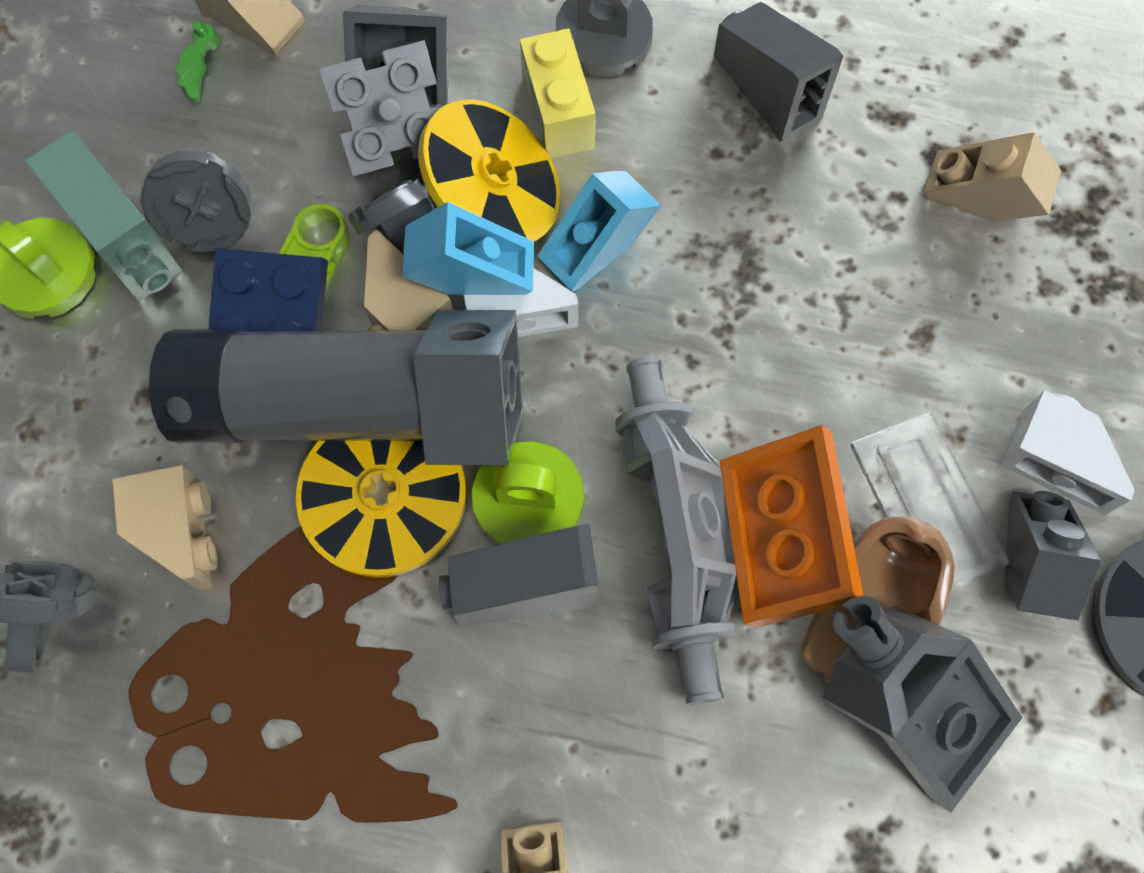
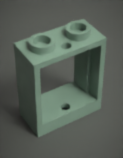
[25,130,182,301]

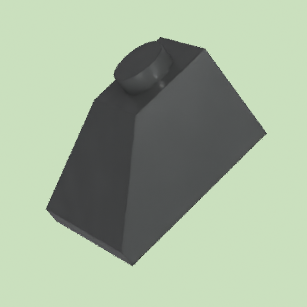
[343,5,448,117]

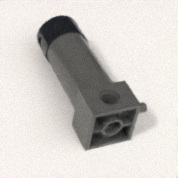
[149,310,524,465]

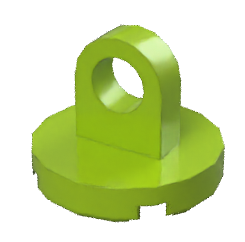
[0,217,96,319]
[471,441,585,545]

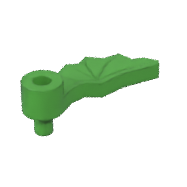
[175,21,221,103]

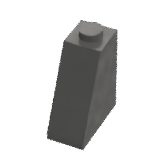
[714,2,843,142]
[439,524,598,626]

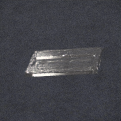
[850,412,1010,587]

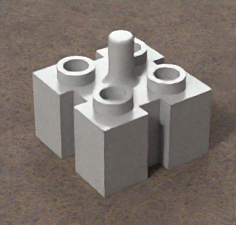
[319,40,443,177]

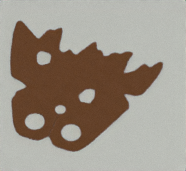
[129,526,458,823]

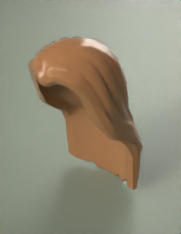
[800,516,955,684]

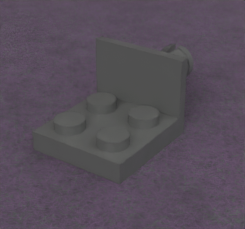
[822,596,1022,812]

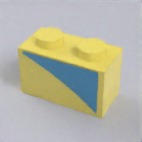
[519,28,596,159]

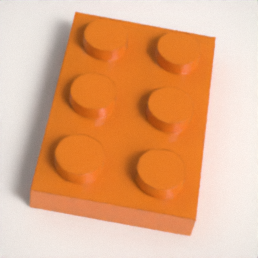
[720,425,864,628]

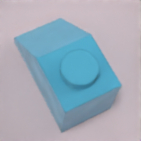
[537,171,661,291]
[402,202,534,295]

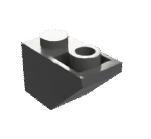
[1005,491,1102,621]

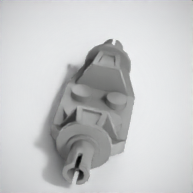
[615,357,739,705]

